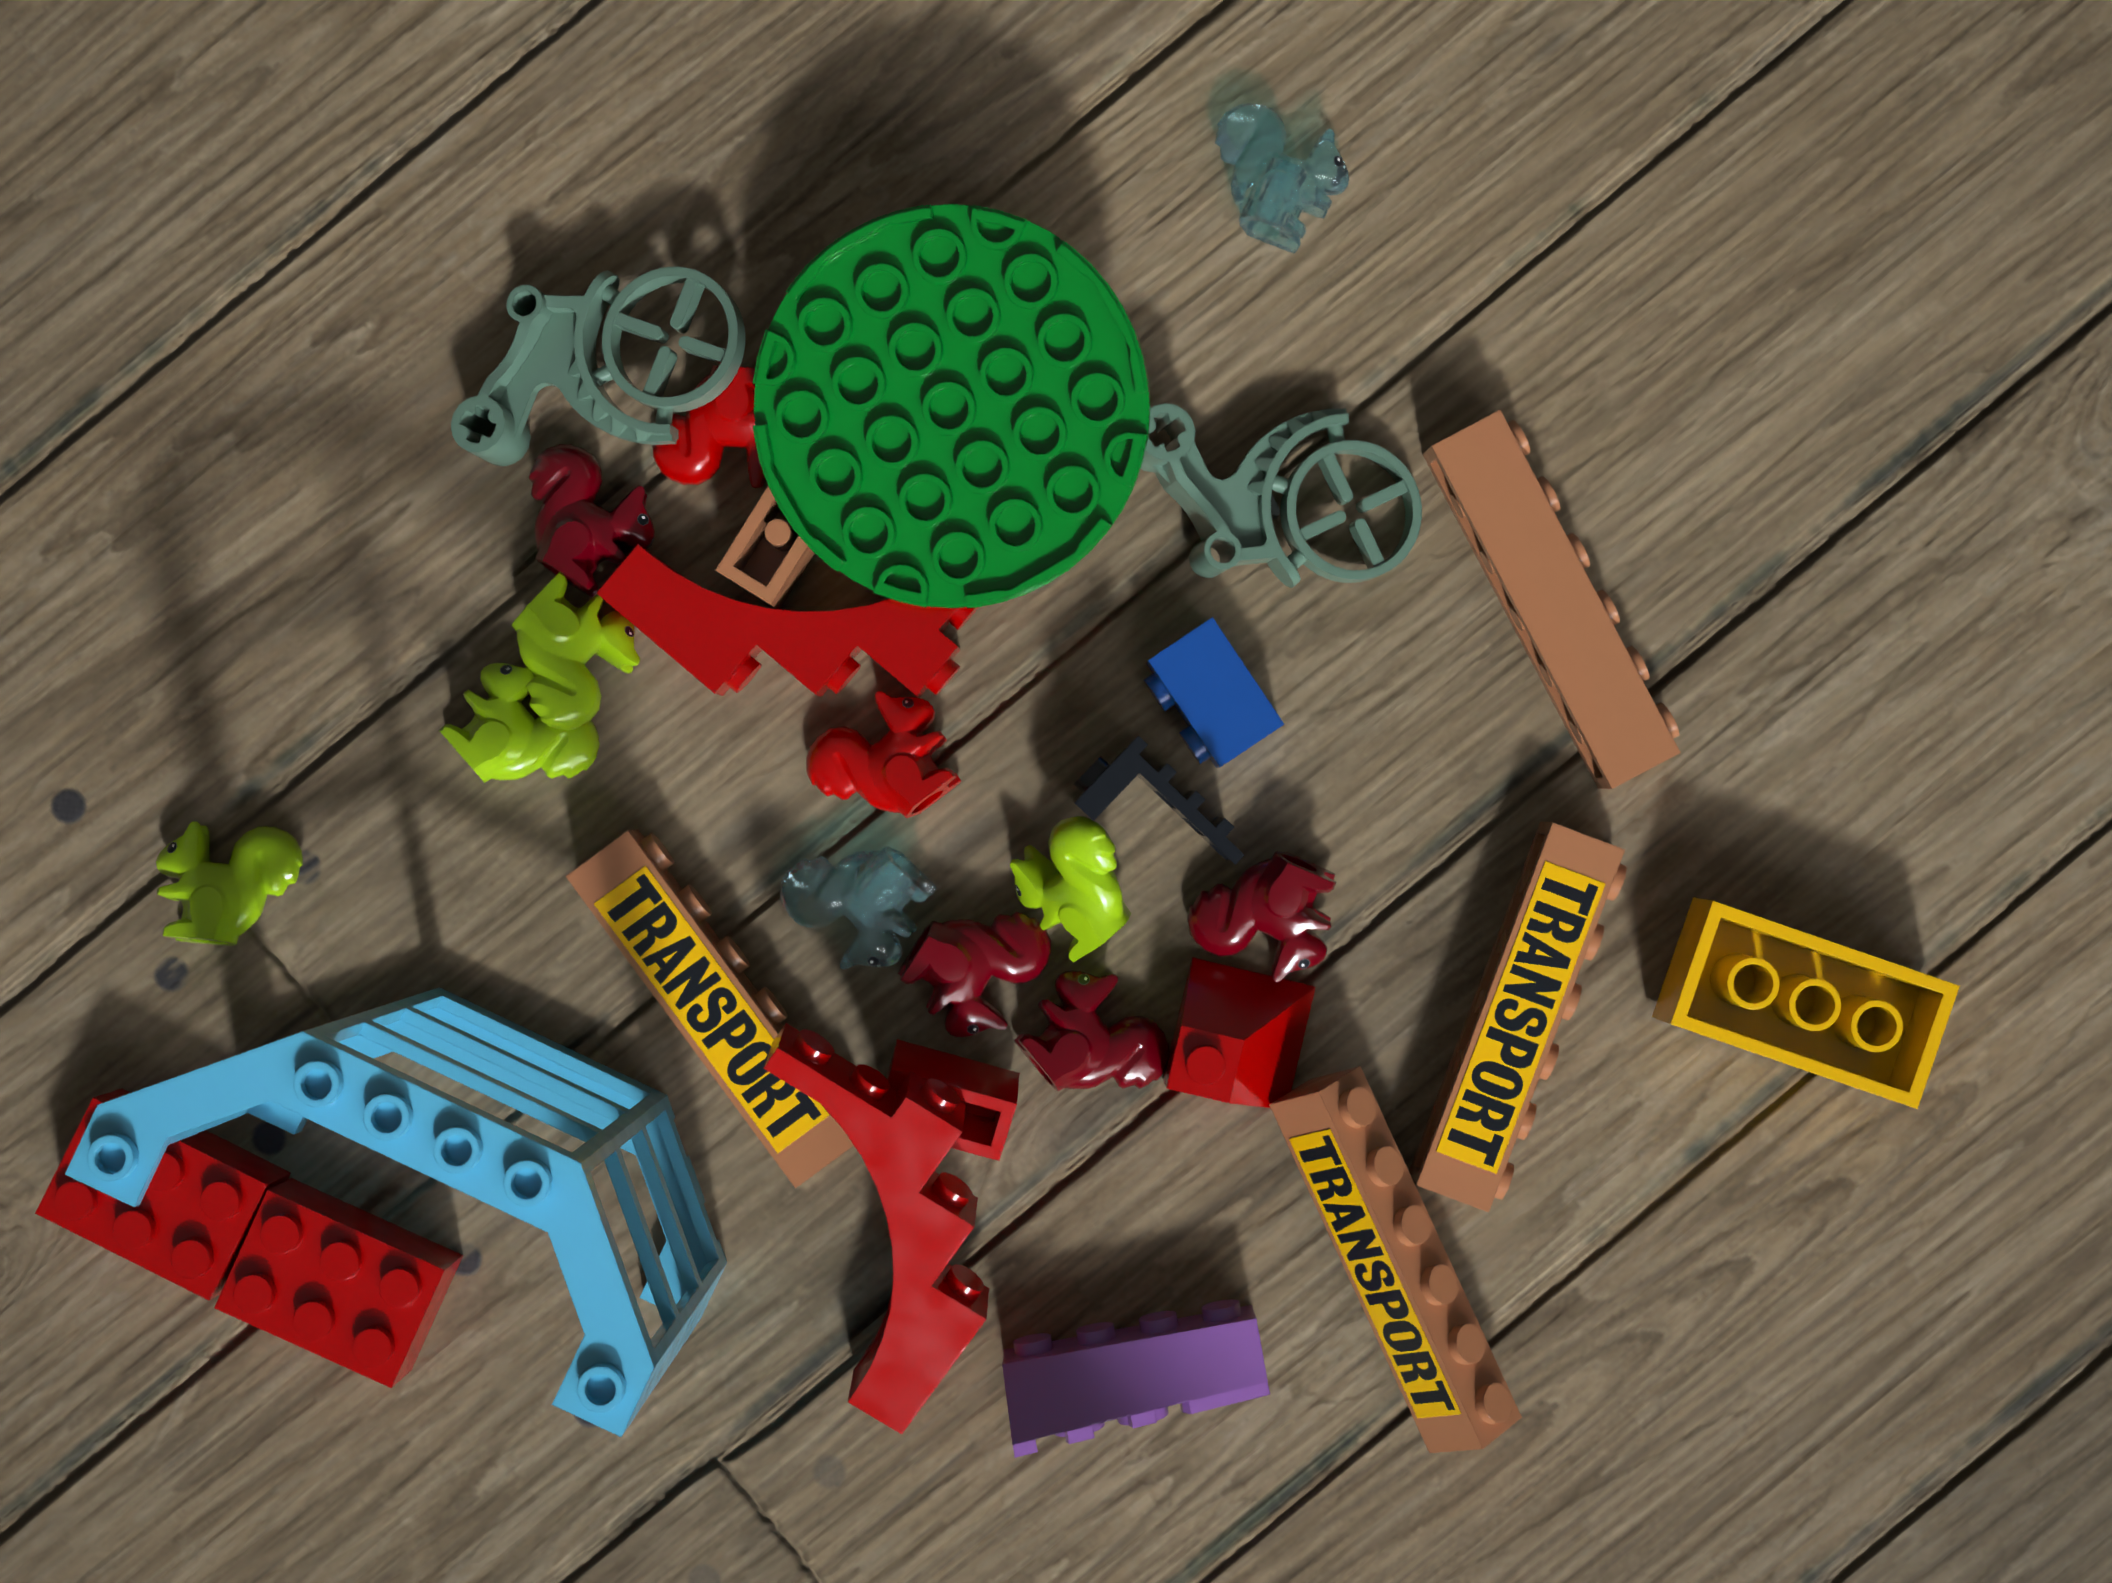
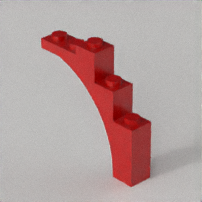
[597,544,979,698]
[763,1023,990,1434]

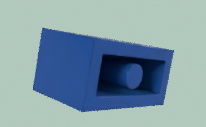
[1144,617,1284,768]

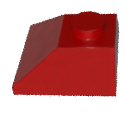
[1163,957,1316,1108]

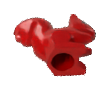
[652,365,766,488]
[806,691,961,818]

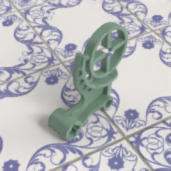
[451,267,746,466]
[1141,403,1422,588]

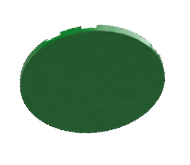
[753,204,1151,608]

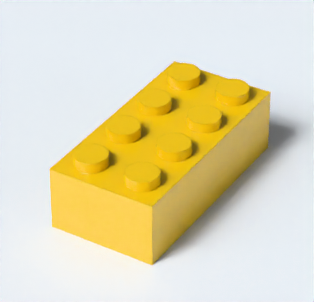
[1652,897,1960,1109]

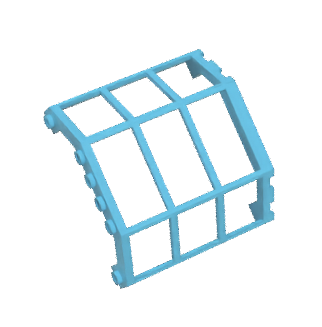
[65,987,727,1437]

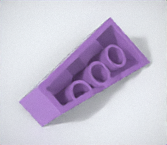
[1002,1299,1270,1458]

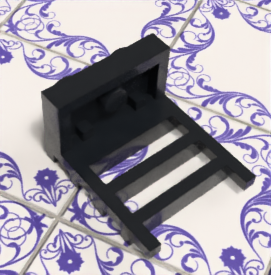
[1074,736,1244,865]

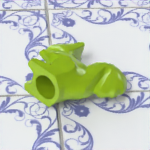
[511,572,640,730]
[439,663,600,783]
[1010,816,1131,962]
[156,821,303,946]

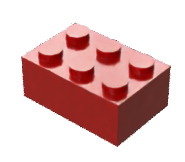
[35,1088,291,1301]
[214,1178,463,1388]

